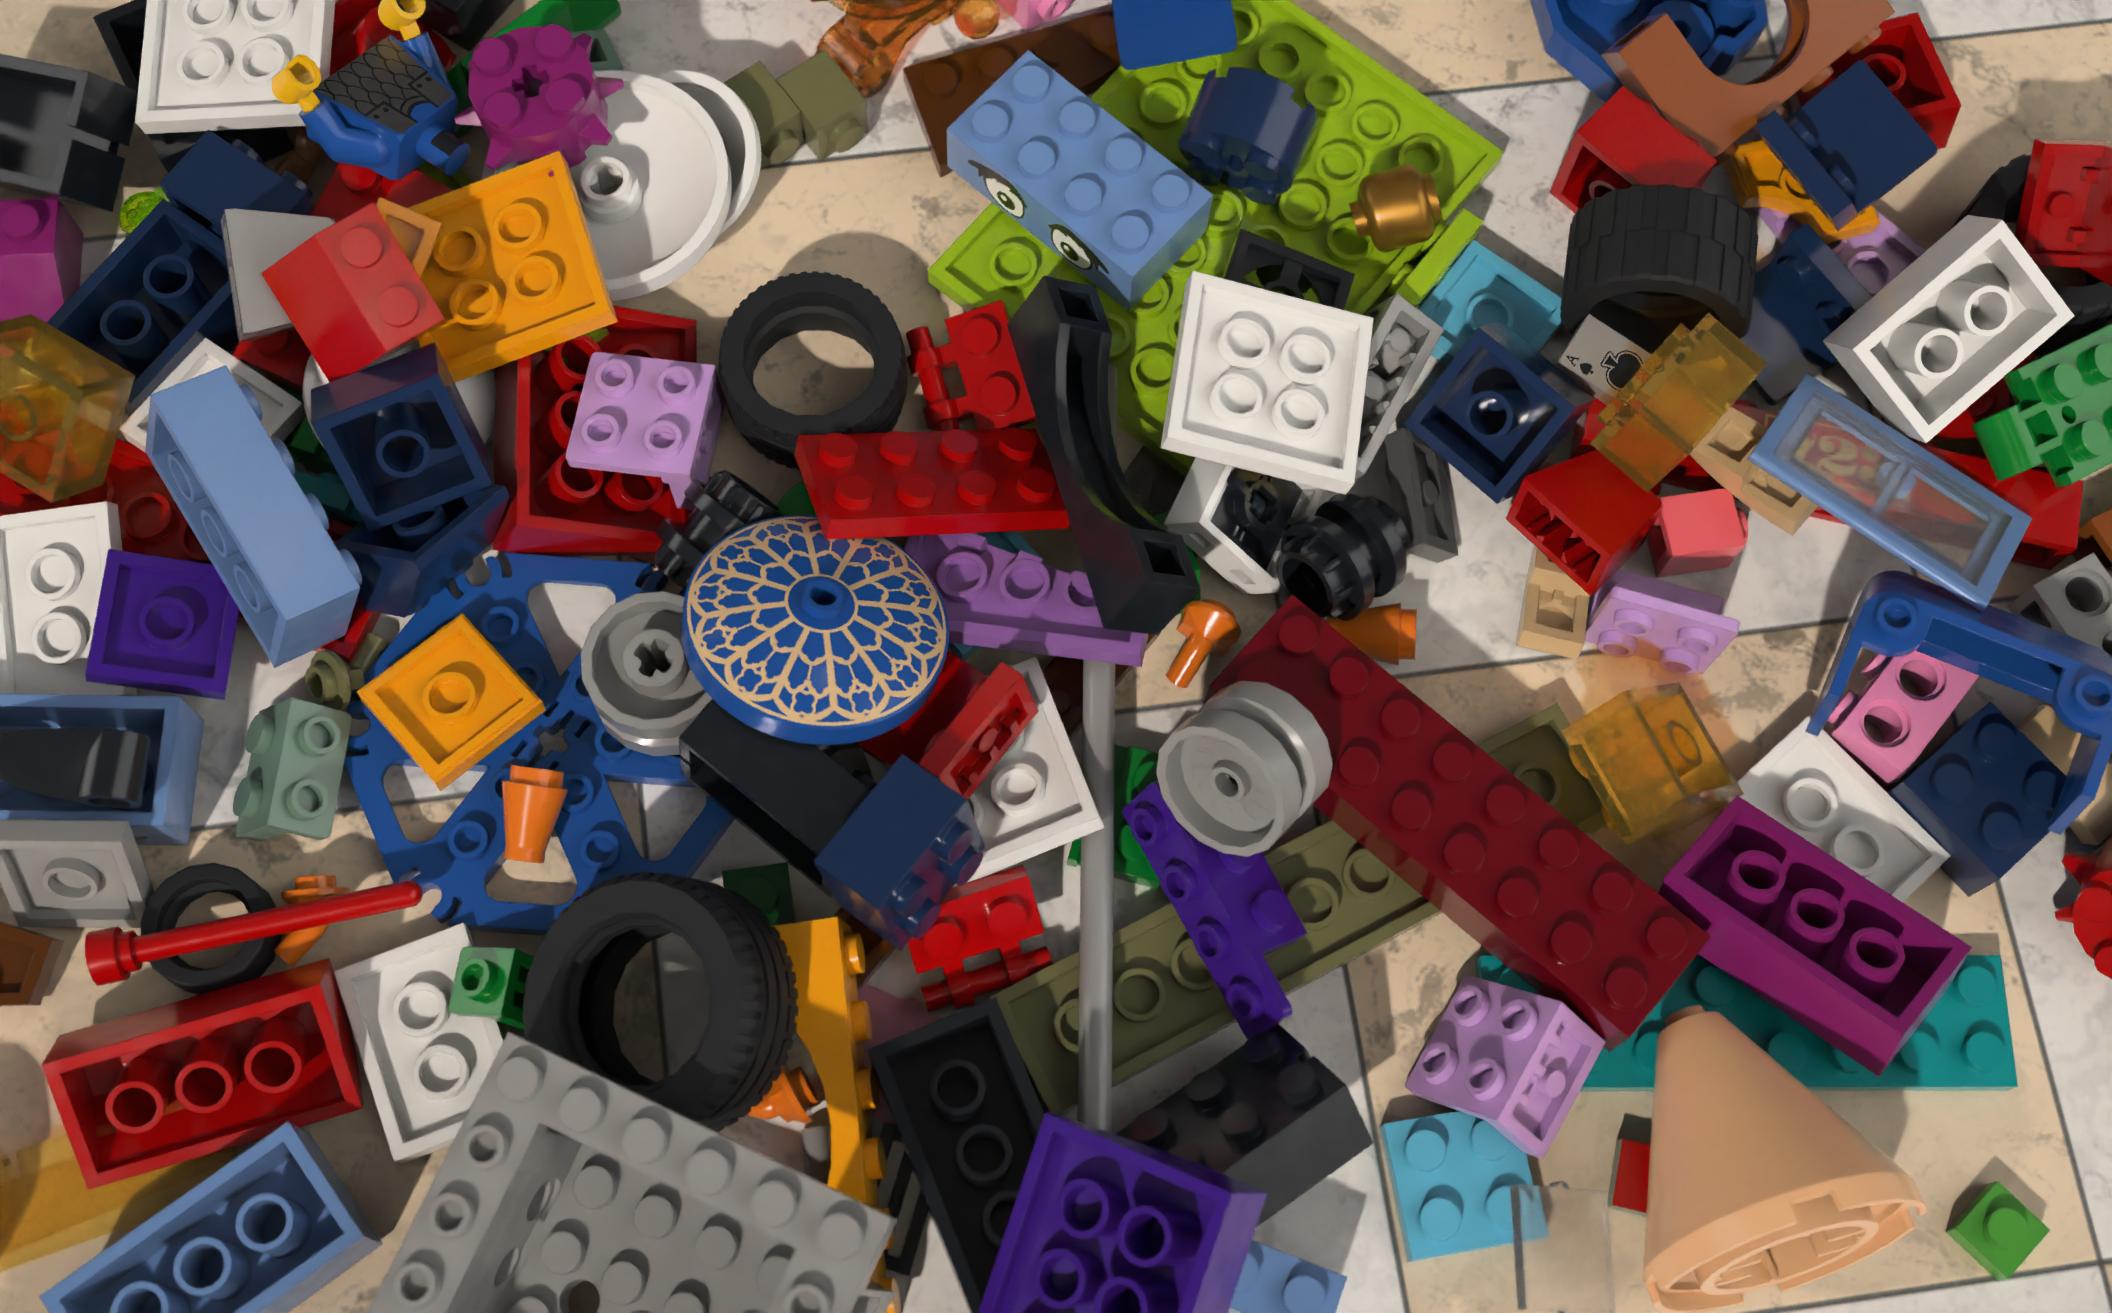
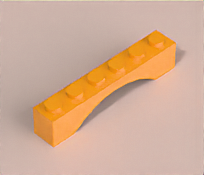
[772,917,901,1313]

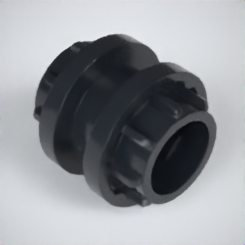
[654,469,785,590]
[1276,493,1411,621]

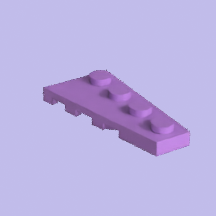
[904,533,1149,667]

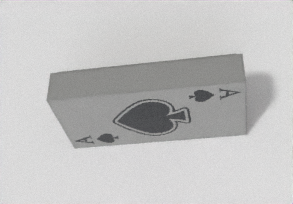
[1554,314,1693,435]

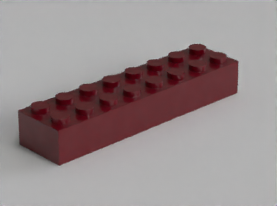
[1203,594,1711,1052]

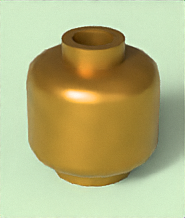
[1349,164,1443,252]

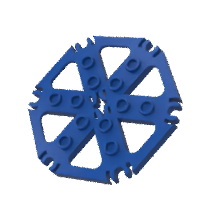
[344,552,735,936]

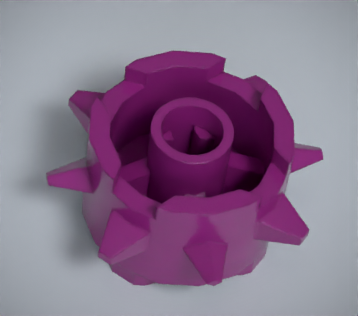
[455,24,624,177]

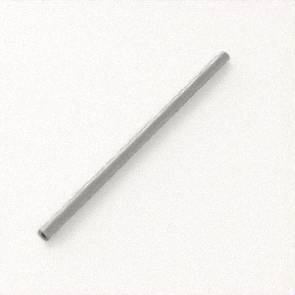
[1077,363,1118,1133]

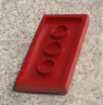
[794,427,1070,539]

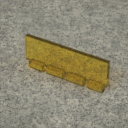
[0,1097,237,1273]

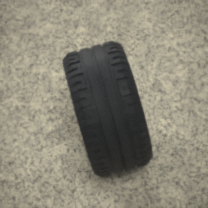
[523,872,799,1132]

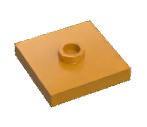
[357,613,546,791]

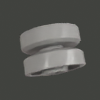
[581,591,713,757]
[1156,681,1333,856]

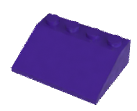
[978,1112,1267,1313]

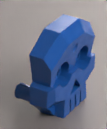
[1530,0,1769,103]

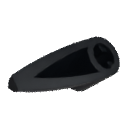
[0,729,151,809]

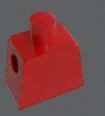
[1506,449,1663,596]

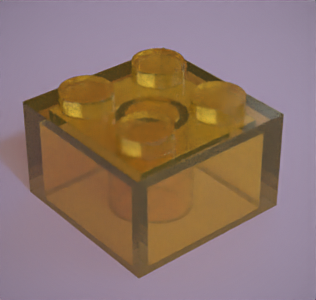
[1590,313,1768,492]
[0,314,135,503]
[1562,682,1744,846]

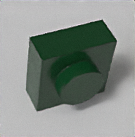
[722,862,796,926]

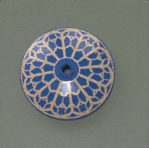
[681,515,949,745]

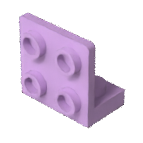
[565,352,726,510]
[1585,569,1740,675]
[1405,975,1606,1159]

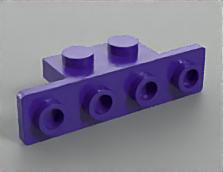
[1123,781,1307,1039]

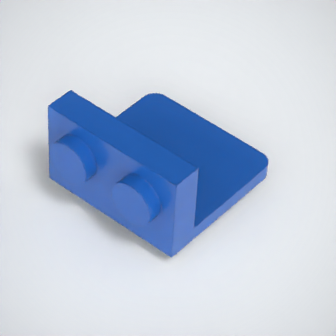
[1112,0,1237,70]

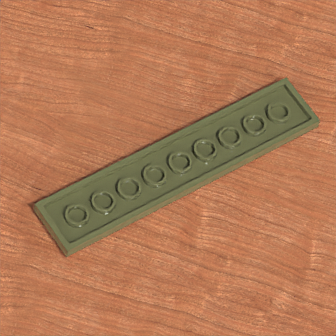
[990,703,1625,1116]

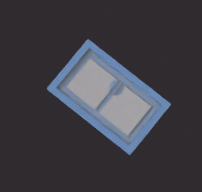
[1747,373,2032,612]

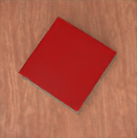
[1607,1138,1650,1217]

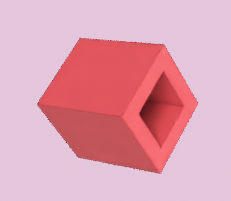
[1646,488,1748,578]

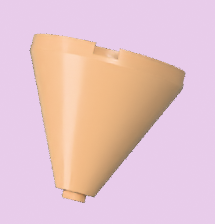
[1642,1005,1927,1313]

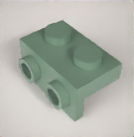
[233,697,352,842]

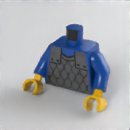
[272,0,470,180]

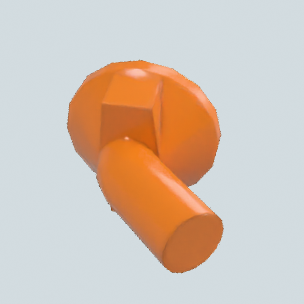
[1165,599,1241,688]
[274,875,350,967]
[747,1064,819,1124]

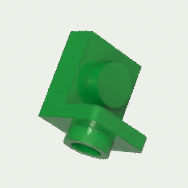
[448,946,534,1030]

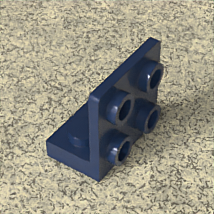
[1755,61,1937,231]
[1723,223,1873,406]

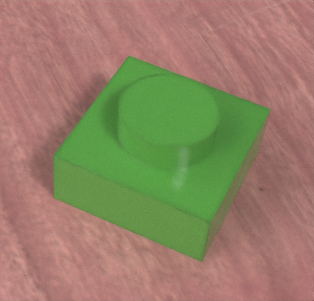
[1945,1181,2050,1281]

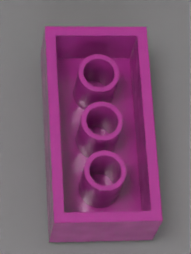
[1658,795,1972,1077]

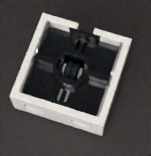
[1164,457,1324,594]

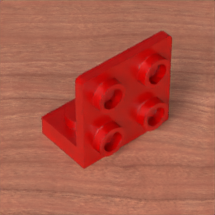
[858,651,1038,800]

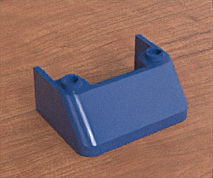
[1805,570,2112,835]

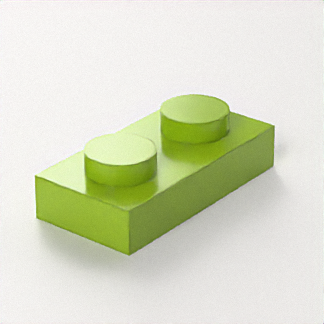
[1387,208,1484,309]

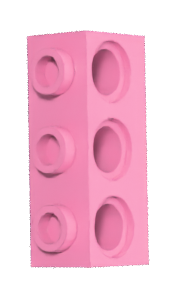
[1827,651,1979,790]

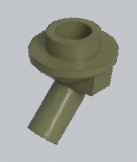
[305,632,388,711]

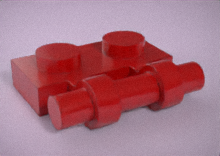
[905,300,1037,431]
[907,865,1053,1012]

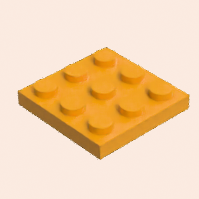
[407,151,618,383]

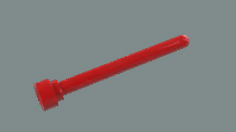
[85,880,423,986]

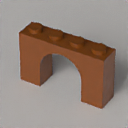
[1601,0,1895,168]

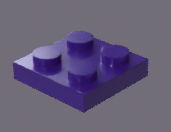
[85,549,239,700]

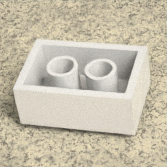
[1823,215,2074,443]

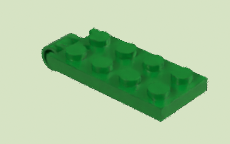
[1971,323,2112,489]

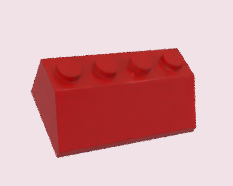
[41,958,364,1190]

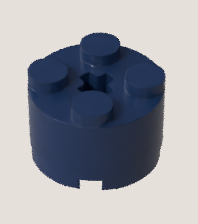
[1178,67,1318,205]

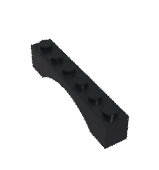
[1007,276,1201,635]

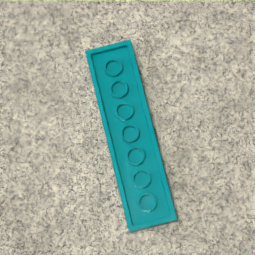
[1475,955,2018,1091]

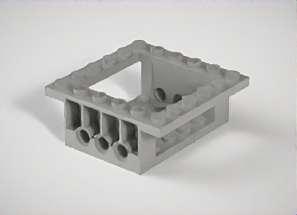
[367,1032,897,1313]

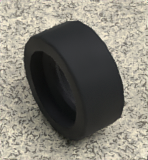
[140,863,282,995]

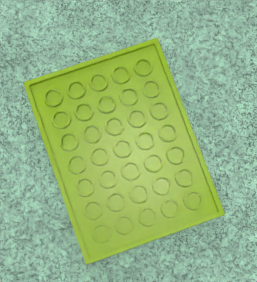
[927,0,1504,477]

